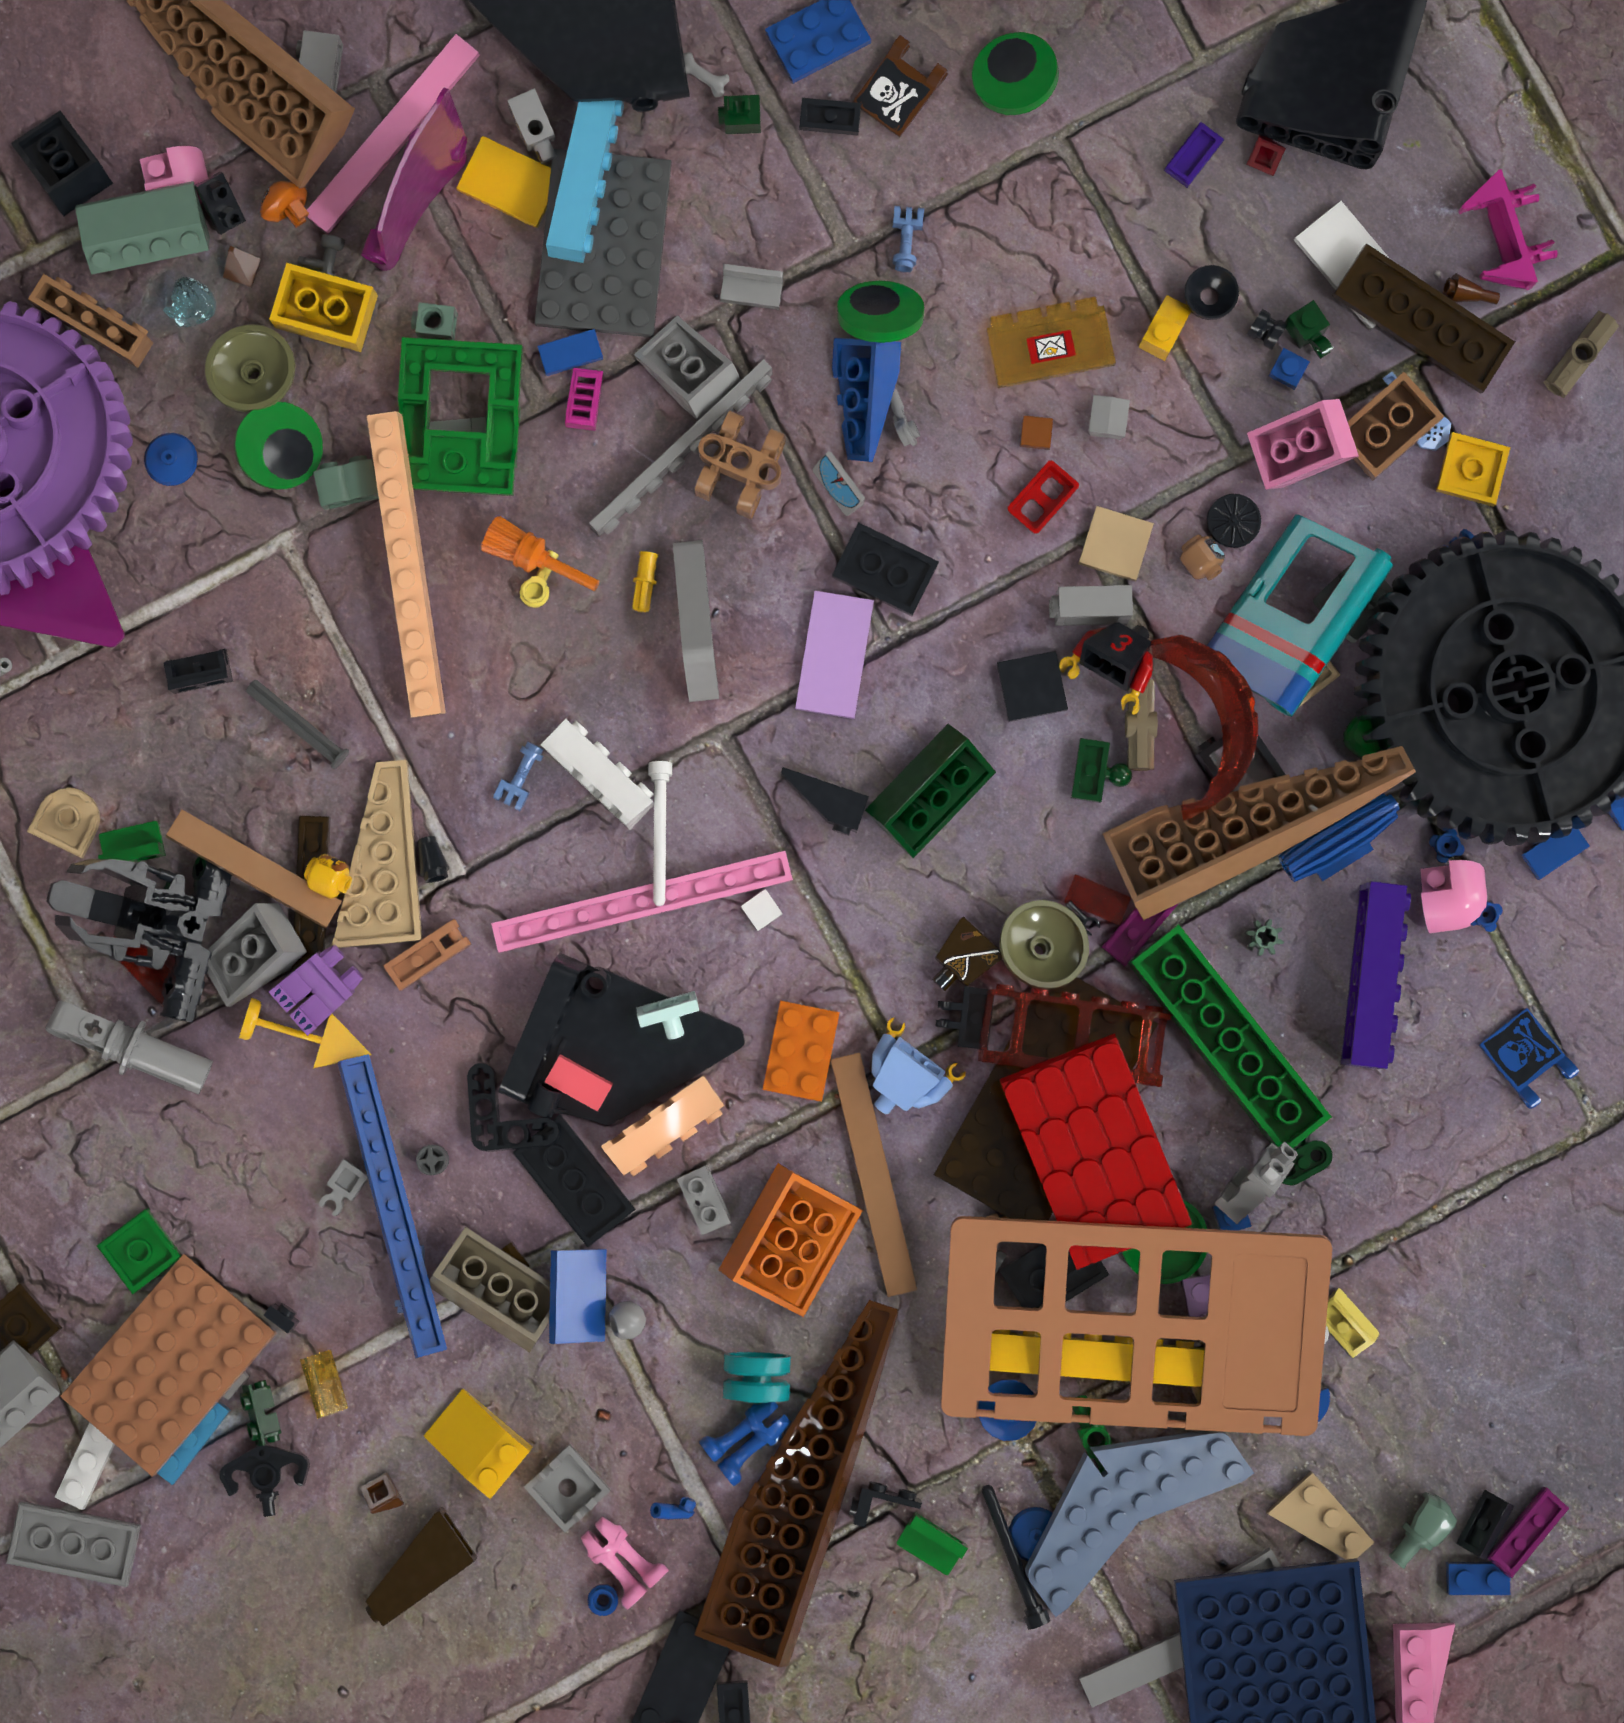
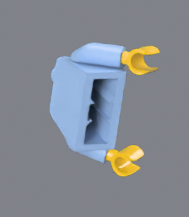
[871,1017,966,1114]

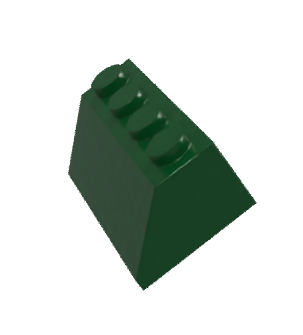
[865,724,996,858]

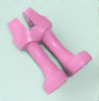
[581,1517,669,1610]

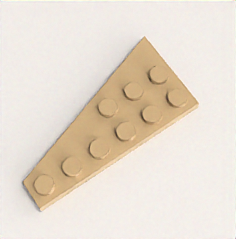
[331,760,422,948]

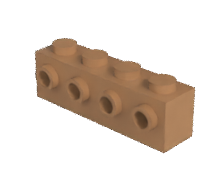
[28,274,153,368]

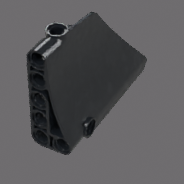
[469,0,690,112]
[1236,0,1427,169]
[498,953,745,1125]

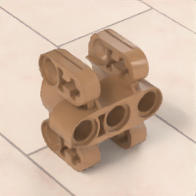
[695,411,786,520]

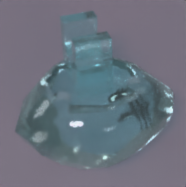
[163,277,216,327]

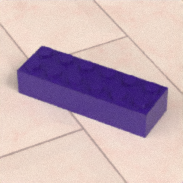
[1340,881,1411,1069]

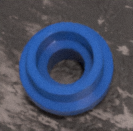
[588,1584,618,1616]

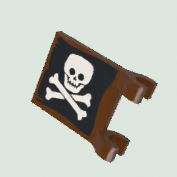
[853,35,948,138]

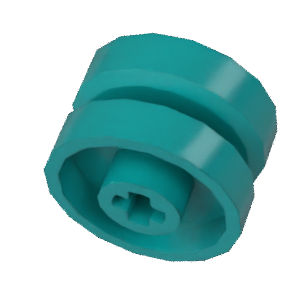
[723,1352,791,1403]

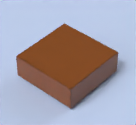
[1020,416,1053,450]

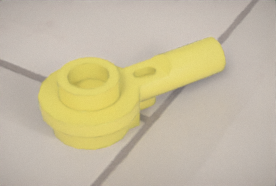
[519,550,559,608]

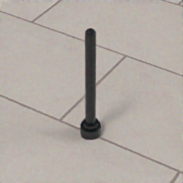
[982,1485,1051,1630]

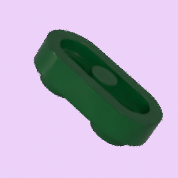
[1282,1140,1333,1186]

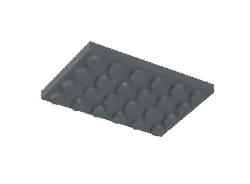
[535,149,672,338]

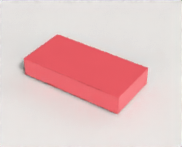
[545,1054,613,1112]

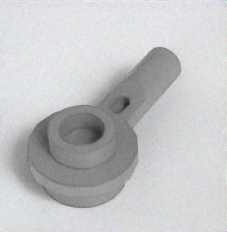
[890,390,920,447]

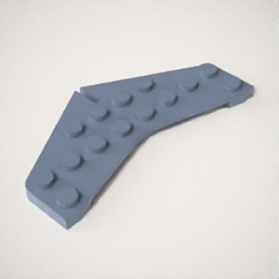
[1025,1431,1254,1617]

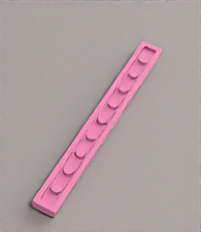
[491,851,793,953]

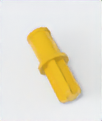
[632,551,658,612]

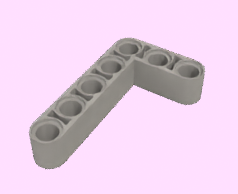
[673,540,719,702]

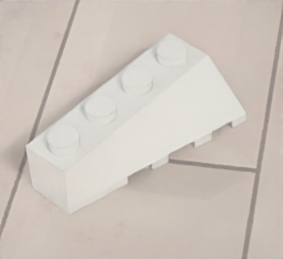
[541,719,654,830]

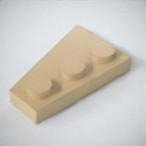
[1266,1472,1374,1559]

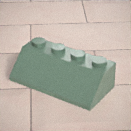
[75,181,210,275]

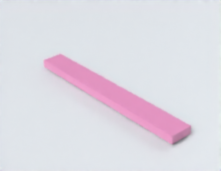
[306,34,480,235]

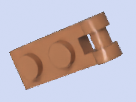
[383,919,471,991]

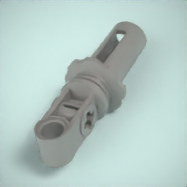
[45,1001,213,1095]

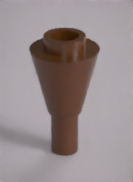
[1443,273,1500,304]

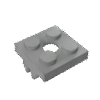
[524,1444,611,1533]

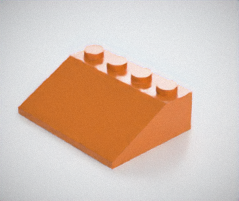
[718,1163,863,1317]

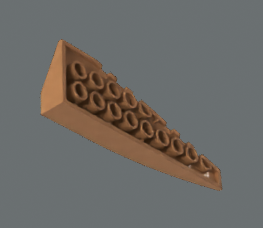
[1102,746,1416,920]

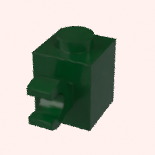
[718,95,761,134]
[1285,300,1333,359]

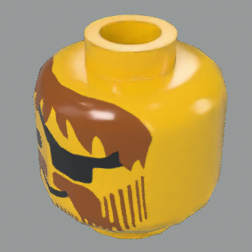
[304,854,352,899]

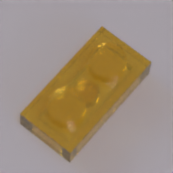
[300,1349,348,1419]

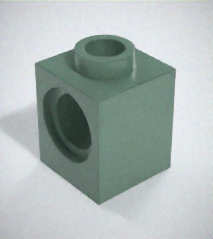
[411,303,458,341]

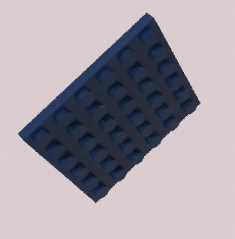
[1174,1558,1376,1723]

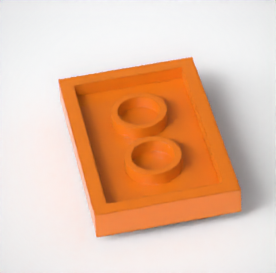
[762,1000,840,1102]

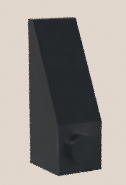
[781,767,869,836]

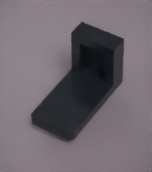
[849,1481,922,1527]

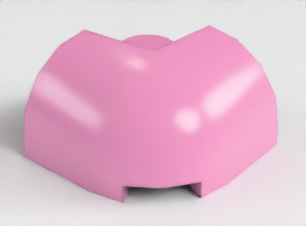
[140,146,209,204]
[1420,860,1487,933]

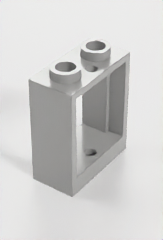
[1049,585,1133,626]
[677,1164,732,1236]

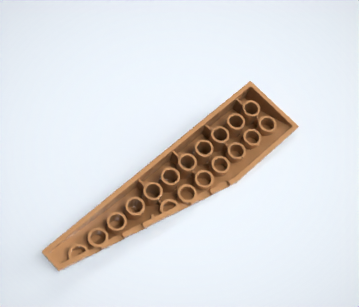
[126,0,355,188]

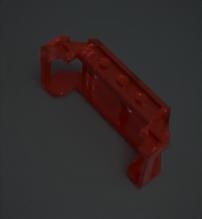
[978,984,1171,1087]

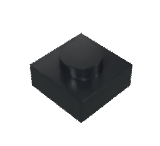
[263,1303,300,1333]

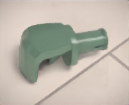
[1389,1492,1457,1569]

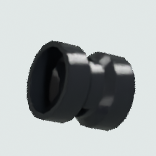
[1247,309,1288,350]

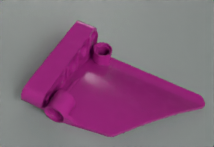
[361,87,468,271]
[0,488,125,648]

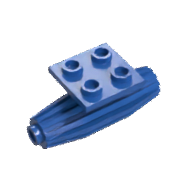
[1278,793,1400,882]

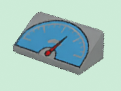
[813,451,865,516]

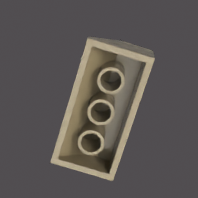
[429,1227,550,1353]

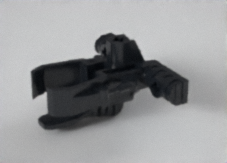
[46,857,232,1023]

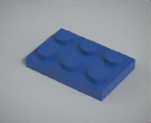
[765,0,871,84]

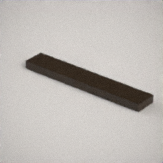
[292,816,331,997]

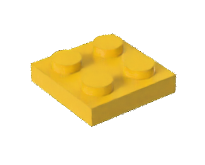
[1436,432,1511,507]

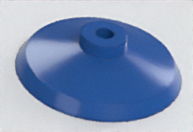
[144,433,198,486]
[1009,1507,1053,1561]

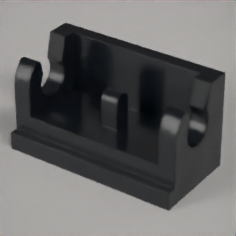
[164,649,233,694]

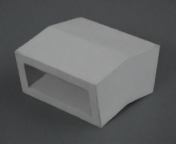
[1089,395,1130,440]

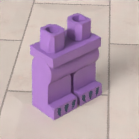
[269,944,364,1036]

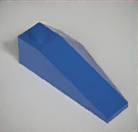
[832,338,901,462]

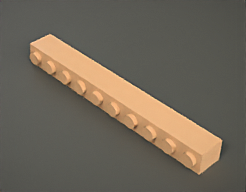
[367,411,446,717]

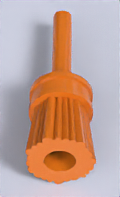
[481,516,600,591]

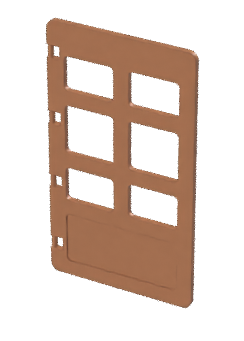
[941,1216,1332,1436]

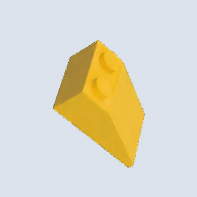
[424,1388,533,1499]

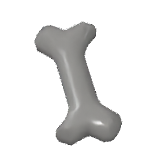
[683,52,729,97]

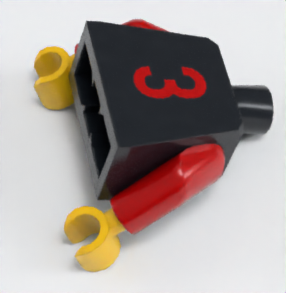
[1059,622,1153,715]

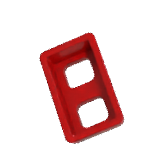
[1008,460,1079,534]

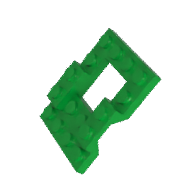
[398,337,523,496]

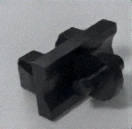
[194,171,246,235]

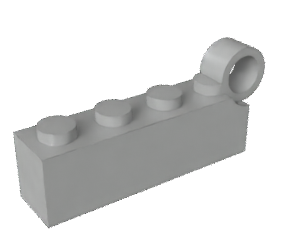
[296,30,343,160]

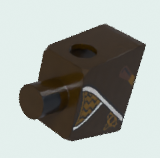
[932,917,1003,991]

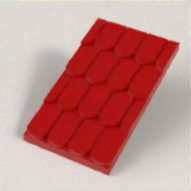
[1000,1033,1192,1270]

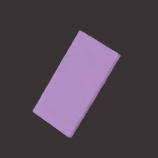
[795,591,874,719]

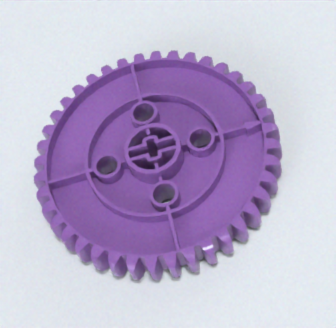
[0,301,133,596]

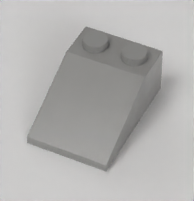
[634,315,741,421]
[207,903,307,1007]

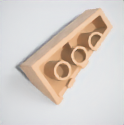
[601,1075,725,1177]

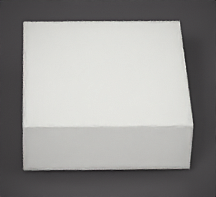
[741,889,783,931]

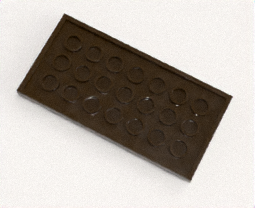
[933,977,1158,1220]

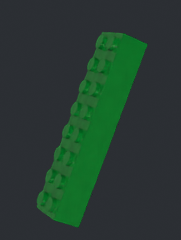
[1128,925,1332,1148]

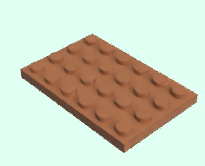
[60,1254,277,1477]

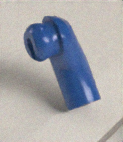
[650,1497,696,1520]

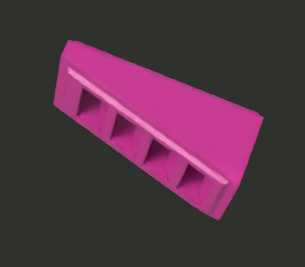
[565,368,603,431]

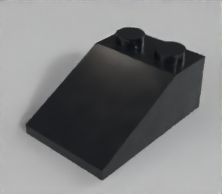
[11,111,113,217]

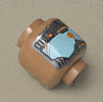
[1180,535,1225,581]

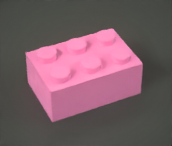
[1247,399,1359,490]

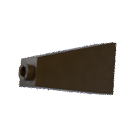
[365,1507,477,1626]

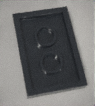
[832,522,939,617]
[999,1244,1109,1308]

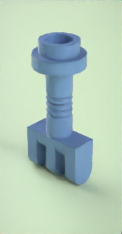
[892,206,924,272]
[493,741,544,811]

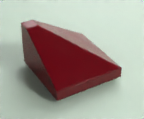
[1246,135,1286,176]

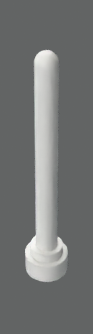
[648,761,672,906]

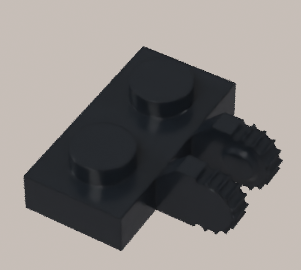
[935,986,995,1050]

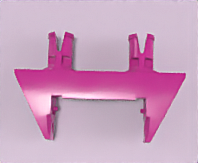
[1458,169,1558,290]

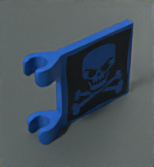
[1479,1008,1579,1109]

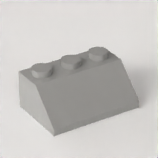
[0,1340,61,1448]

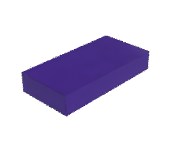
[1164,122,1224,188]

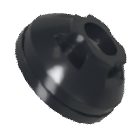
[1184,265,1239,320]

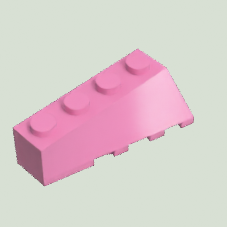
[1393,1623,1455,1723]

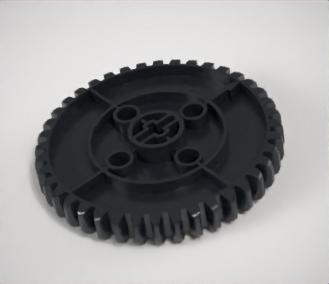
[1354,530,1624,846]

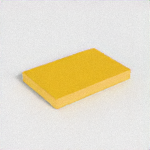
[456,136,551,228]

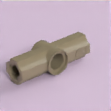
[1543,311,1619,398]
[1125,679,1158,771]

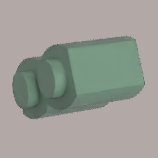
[313,455,379,510]

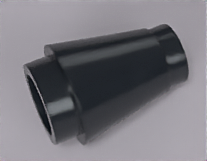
[418,836,450,883]

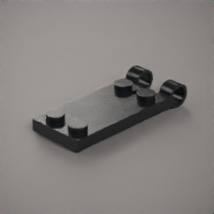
[631,1609,730,1723]

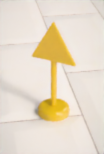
[239,998,372,1069]

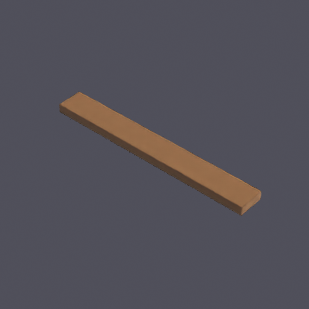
[831,1053,917,1297]

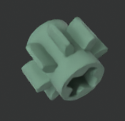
[1245,919,1284,956]

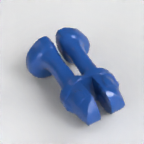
[699,1402,791,1486]

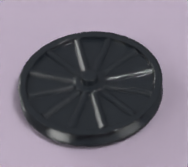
[1207,494,1261,548]

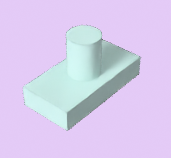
[636,991,699,1039]

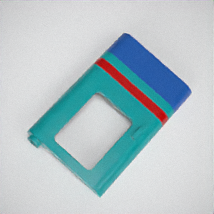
[1195,514,1393,717]

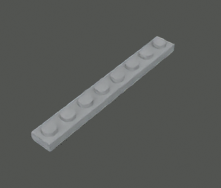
[589,359,772,537]

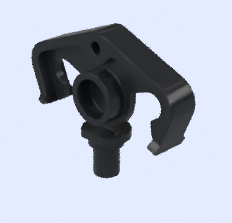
[219,1445,310,1517]

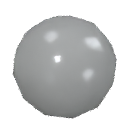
[609,1301,646,1340]

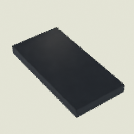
[513,1114,636,1247]

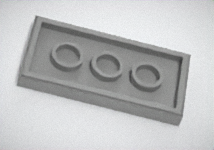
[6,1501,141,1587]

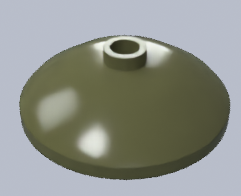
[205,325,296,412]
[1000,900,1089,990]

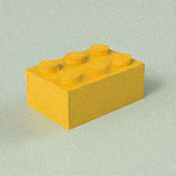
[269,263,378,352]

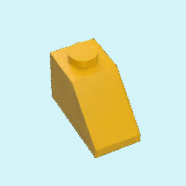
[1139,295,1191,361]

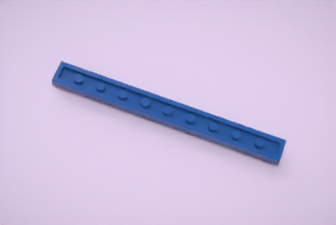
[338,1054,447,1359]

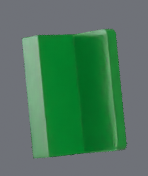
[98,821,166,862]
[897,1512,968,1575]

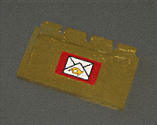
[986,296,1116,389]

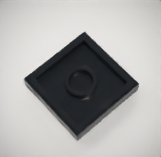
[997,651,1068,722]

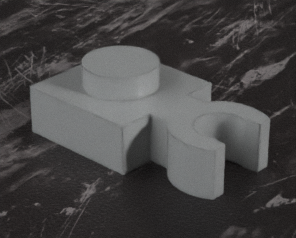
[319,1159,368,1216]

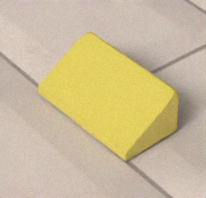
[1326,1288,1379,1358]

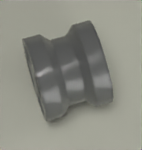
[416,1145,449,1175]

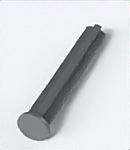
[246,680,349,769]

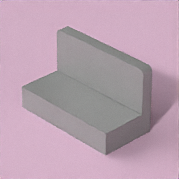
[720,264,783,310]

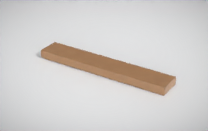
[165,809,342,929]

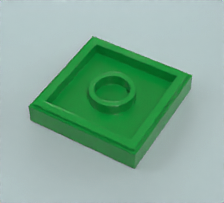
[97,1208,182,1295]

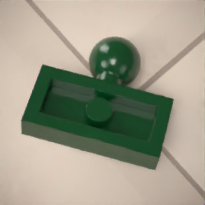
[1071,738,1132,803]

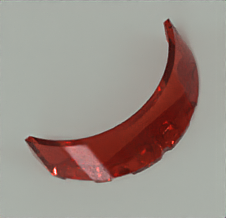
[1150,635,1258,821]

